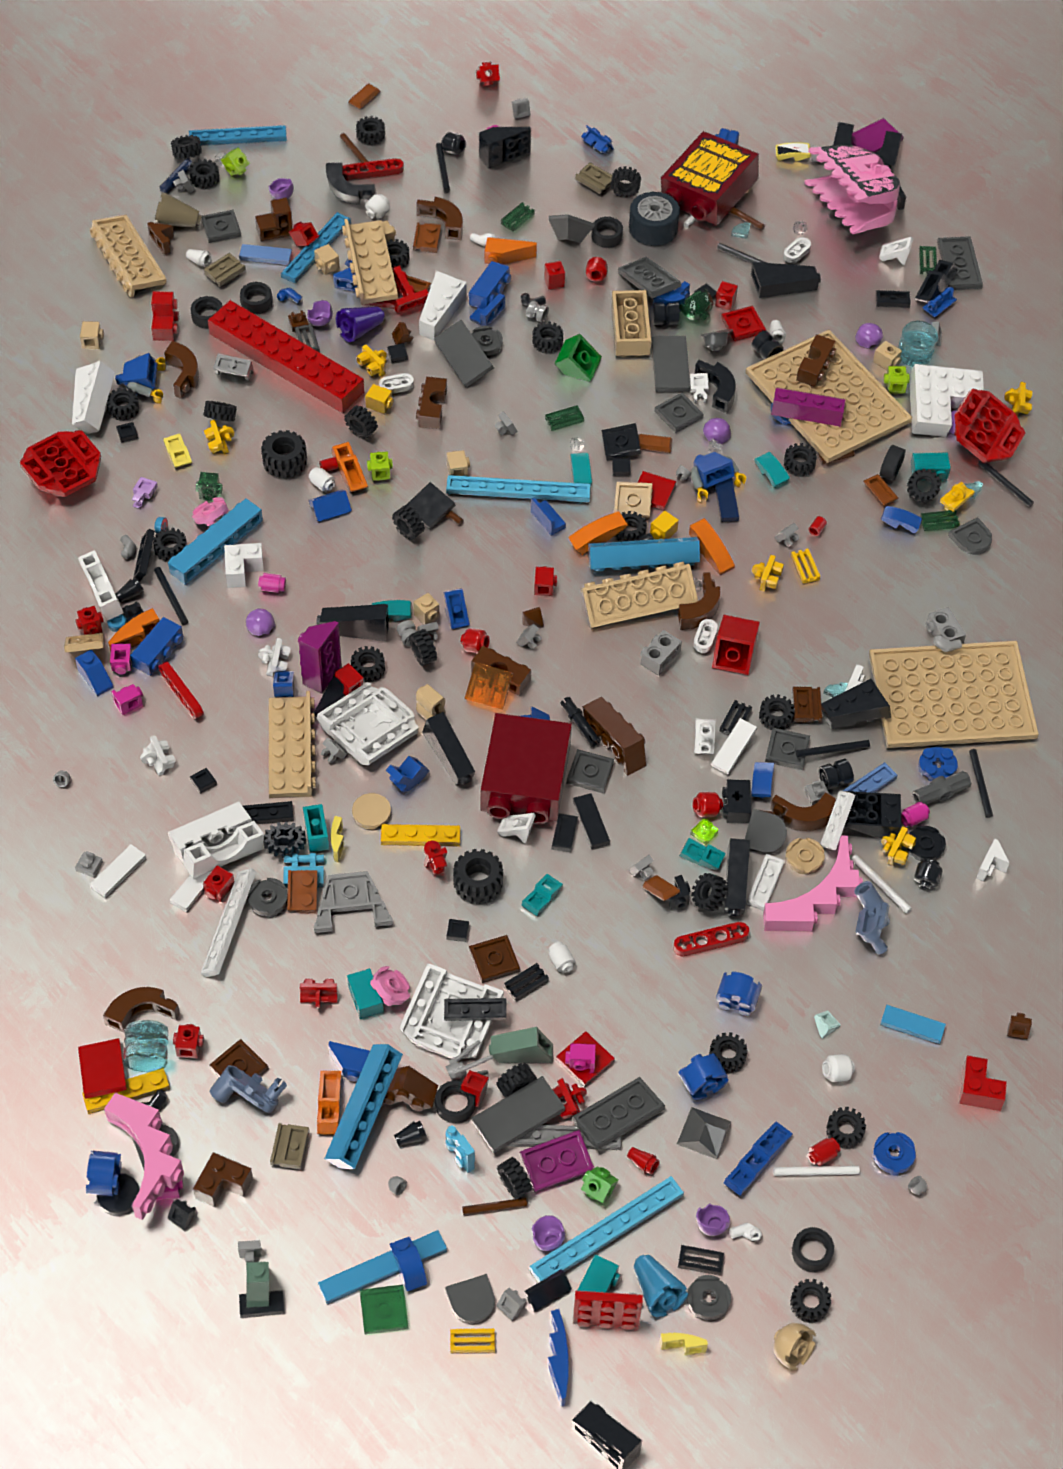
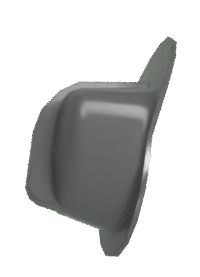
[700,329,733,351]

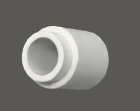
[309,467,335,492]
[548,942,576,973]

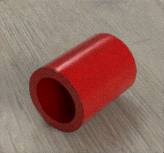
[319,457,338,472]
[808,516,827,536]

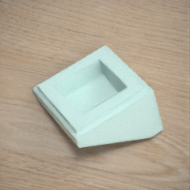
[814,1010,841,1039]

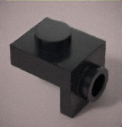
[669,875,691,909]

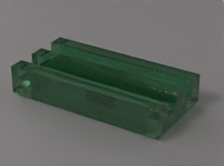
[501,202,535,232]
[919,246,937,274]
[545,405,584,431]
[920,510,960,531]

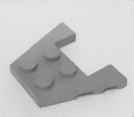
[314,871,393,933]

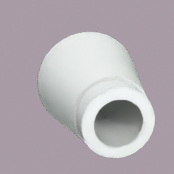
[186,249,212,267]
[770,320,786,344]

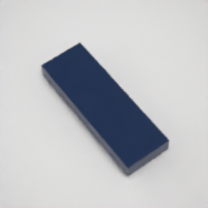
[715,478,739,522]

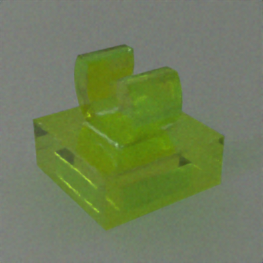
[690,818,718,846]

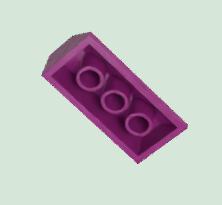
[771,387,845,427]
[298,621,342,694]

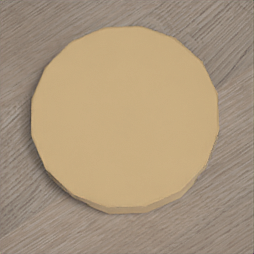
[352,793,391,830]
[785,838,825,875]

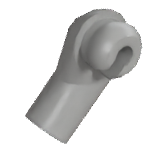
[120,535,136,559]
[933,635,962,652]

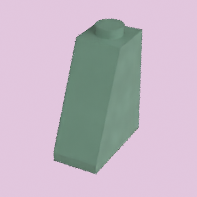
[489,1027,553,1063]
[246,1262,269,1307]

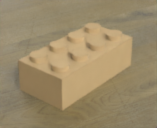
[611,290,651,356]

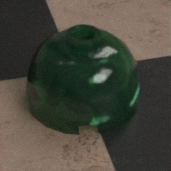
[679,288,714,321]

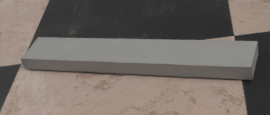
[507,1125,621,1150]

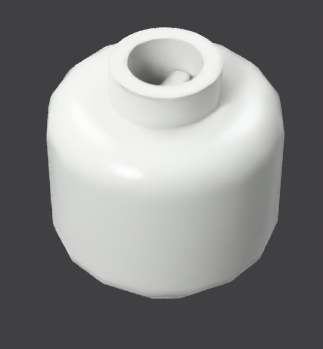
[365,194,390,219]
[822,1054,855,1082]

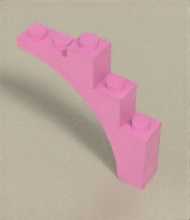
[763,836,863,931]
[104,1093,184,1220]

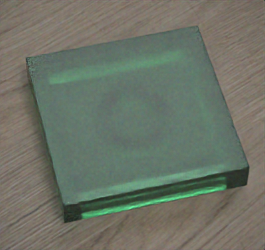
[360,1284,408,1335]

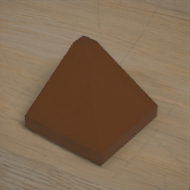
[522,607,544,628]

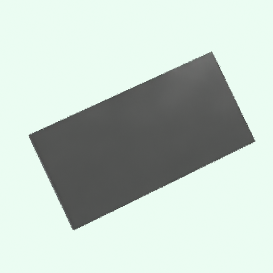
[937,236,983,290]
[618,257,681,298]
[433,319,494,387]
[651,336,690,392]
[471,1076,566,1153]
[572,1077,665,1150]

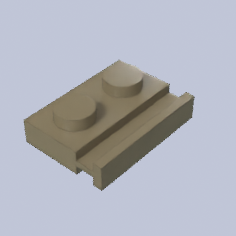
[575,162,612,195]
[204,253,246,287]
[270,1123,309,1170]

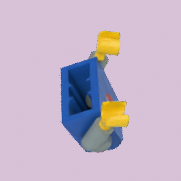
[115,353,166,403]
[691,452,746,503]

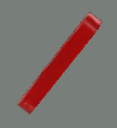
[343,158,404,181]
[158,661,204,719]
[673,922,749,957]

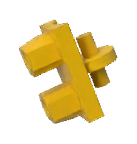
[356,345,387,377]
[1004,381,1032,415]
[204,419,235,454]
[940,481,975,514]
[752,555,784,592]
[881,826,916,866]

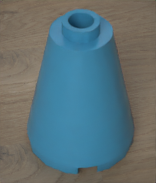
[633,1255,688,1317]

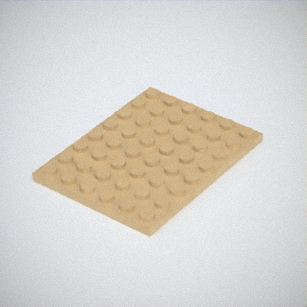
[745,330,912,463]
[869,641,1039,748]

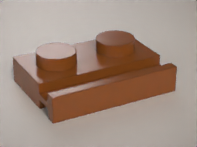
[413,222,441,253]
[287,870,318,911]

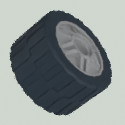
[629,191,680,246]

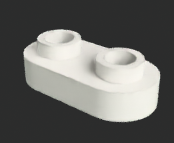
[783,237,811,263]
[379,373,414,394]
[694,619,718,653]

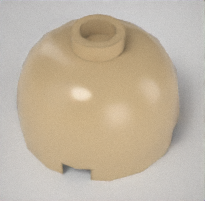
[774,1323,816,1370]

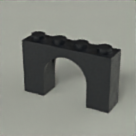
[833,122,902,174]

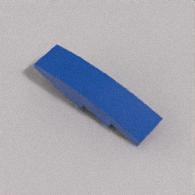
[723,1121,793,1196]
[547,1309,569,1407]

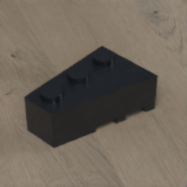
[821,679,891,729]
[571,1401,642,1469]

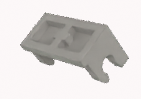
[213,354,254,381]

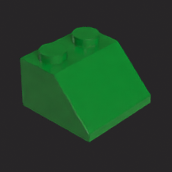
[554,334,602,382]

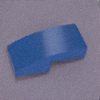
[881,506,922,534]
[751,762,774,798]

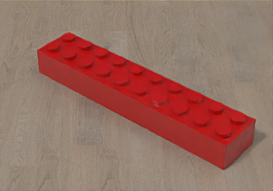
[208,300,365,414]

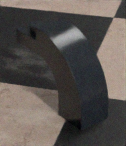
[326,162,377,205]
[695,360,736,414]

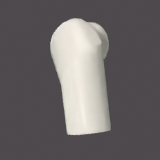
[470,233,496,246]
[729,1223,762,1241]

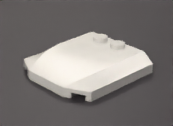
[317,682,419,765]
[400,963,504,1059]

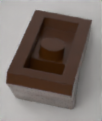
[147,222,174,255]

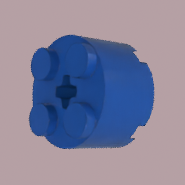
[716,972,762,1016]
[678,1053,728,1100]
[86,1150,122,1196]

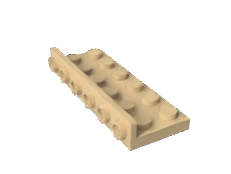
[90,215,167,298]
[342,219,398,305]
[580,562,698,628]
[269,691,316,798]

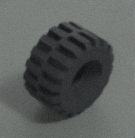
[261,430,307,478]
[453,849,503,904]

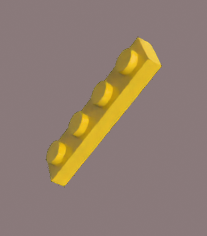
[381,824,460,846]
[82,1068,170,1114]

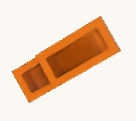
[331,442,368,493]
[568,511,628,555]
[689,518,735,575]
[108,608,159,653]
[317,1071,341,1134]

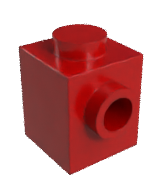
[289,222,319,246]
[544,261,565,290]
[715,281,738,311]
[534,566,557,596]
[203,866,234,902]

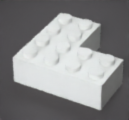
[909,364,984,437]

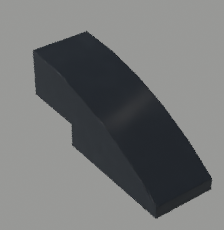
[915,260,958,303]

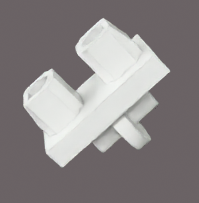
[258,638,290,676]
[694,718,716,754]
[140,736,175,775]

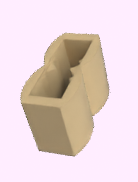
[416,684,446,720]

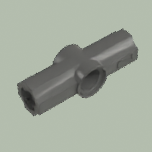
[912,771,972,805]

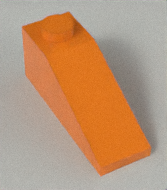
[484,237,537,265]

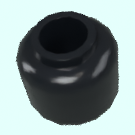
[441,132,466,155]
[914,859,943,890]

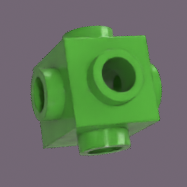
[581,1166,619,1203]

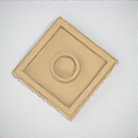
[614,482,652,519]
[64,633,104,653]

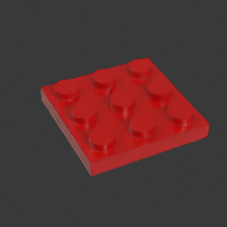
[573,1291,643,1330]

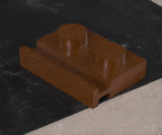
[792,686,822,722]

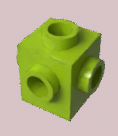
[220,147,250,176]
[884,366,910,394]
[367,451,393,481]

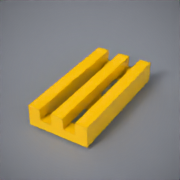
[791,549,820,584]
[450,1328,495,1353]

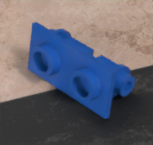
[581,125,614,154]
[922,287,957,317]

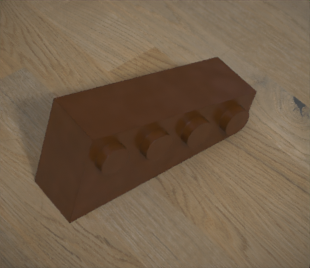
[582,696,647,776]

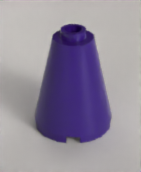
[336,307,385,343]

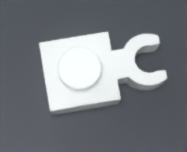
[690,373,709,403]

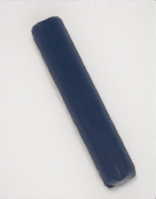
[159,158,193,193]

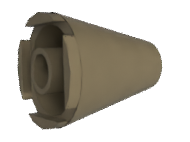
[154,192,202,227]

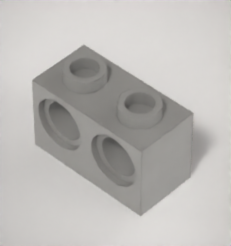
[926,607,966,644]
[640,630,682,676]

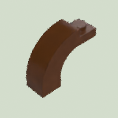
[416,197,463,240]
[164,341,199,398]
[678,572,721,630]
[770,792,837,831]
[103,987,180,1032]

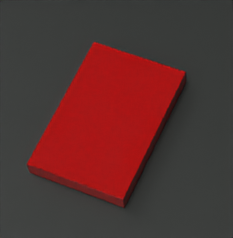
[78,1038,127,1099]

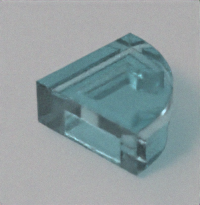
[731,223,751,239]
[965,481,983,499]
[823,682,848,698]

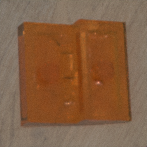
[464,663,513,710]

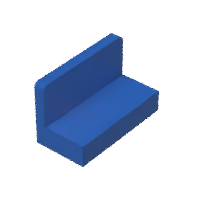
[470,293,505,326]
[308,490,351,521]
[531,498,566,535]

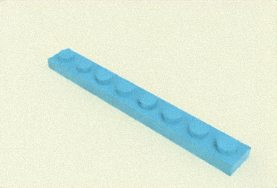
[446,475,590,502]
[529,1176,684,1282]

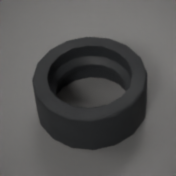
[591,216,623,248]
[240,282,273,314]
[190,296,223,329]
[880,445,906,481]
[435,1080,475,1123]
[792,1227,834,1272]

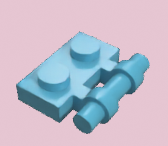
[283,853,324,888]
[445,1126,475,1173]

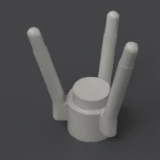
[445,1040,493,1081]

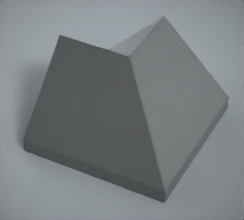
[548,214,595,243]
[677,1107,731,1159]

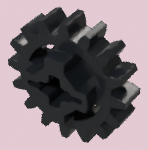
[263,822,306,858]

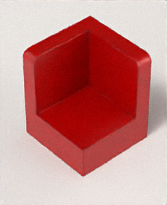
[335,663,364,695]
[461,1070,489,1107]

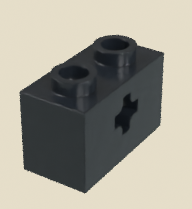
[722,779,752,823]

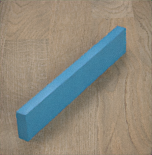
[189,125,287,145]
[281,212,351,284]
[318,1230,447,1304]

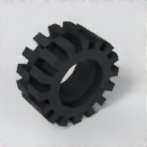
[356,116,385,146]
[171,135,202,160]
[189,159,220,189]
[611,166,641,197]
[386,239,410,269]
[532,321,563,354]
[107,388,139,421]
[203,401,237,422]
[344,405,378,439]
[784,443,817,477]
[907,469,941,503]
[392,505,425,540]
[615,511,647,542]
[153,528,187,562]
[409,629,437,666]
[351,646,385,682]
[759,694,795,730]
[691,873,729,911]
[709,1032,748,1073]
[496,1063,537,1098]
[826,1107,866,1149]
[497,1157,532,1199]
[790,1279,831,1323]

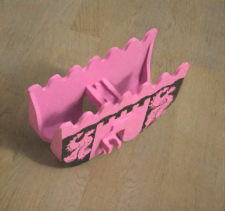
[805,144,900,234]

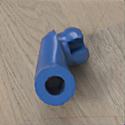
[277,288,303,303]

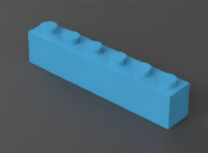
[168,498,263,585]
[588,537,700,571]
[324,1044,403,1169]

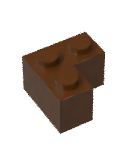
[255,197,293,242]
[383,1066,438,1111]
[193,1152,253,1207]

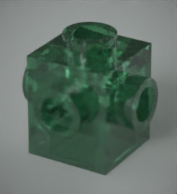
[196,472,223,501]

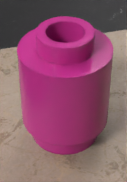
[258,573,286,593]
[901,802,930,827]

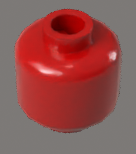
[586,257,608,282]
[461,628,490,653]
[692,792,723,817]

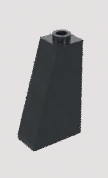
[751,262,821,298]
[316,604,389,642]
[422,712,475,785]
[724,838,750,917]

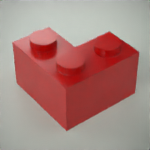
[151,291,179,341]
[959,1055,1007,1111]

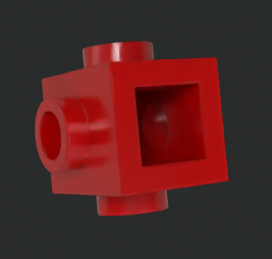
[476,62,500,86]
[75,606,104,635]
[173,1024,204,1059]

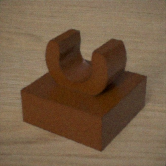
[288,310,309,332]
[392,322,414,345]
[1007,1012,1032,1039]

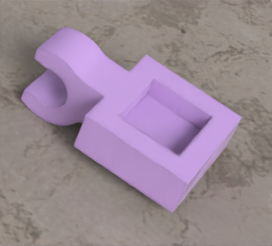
[132,477,158,509]

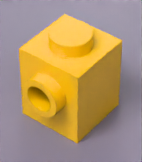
[365,384,394,414]
[650,510,679,539]

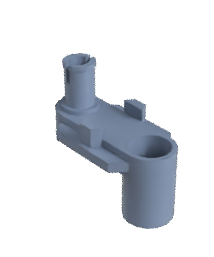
[854,881,890,954]
[210,1065,287,1113]

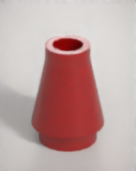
[627,1147,660,1175]

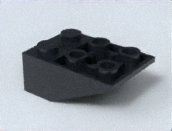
[479,127,531,169]
[844,791,901,839]

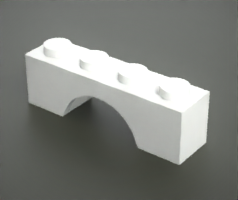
[78,550,124,621]
[183,821,264,878]

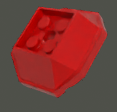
[954,388,1026,463]
[20,430,101,497]

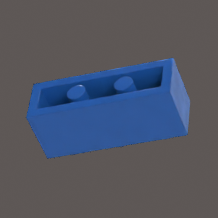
[469,261,511,309]
[130,617,184,676]

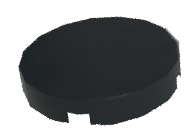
[907,826,946,861]
[96,1173,140,1216]

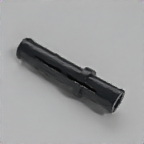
[560,697,601,747]

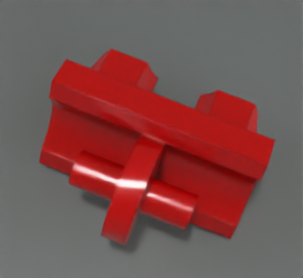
[424,840,448,875]
[300,979,338,1008]
[552,1078,587,1119]

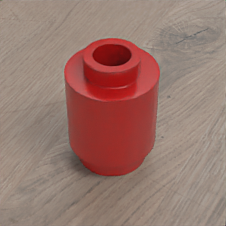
[808,1137,841,1166]

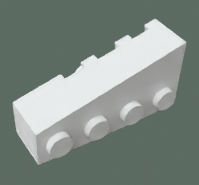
[419,271,467,340]
[72,361,115,434]
[168,802,252,863]

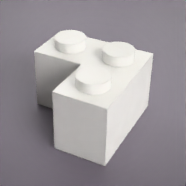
[224,543,264,588]

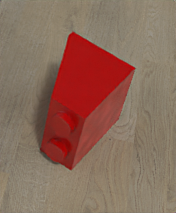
[712,615,760,675]

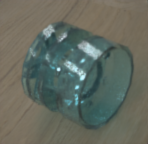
[898,320,938,367]
[123,1020,169,1072]

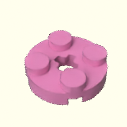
[192,497,229,526]
[370,966,410,1006]

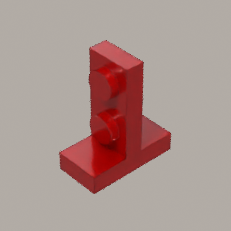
[393,266,429,314]

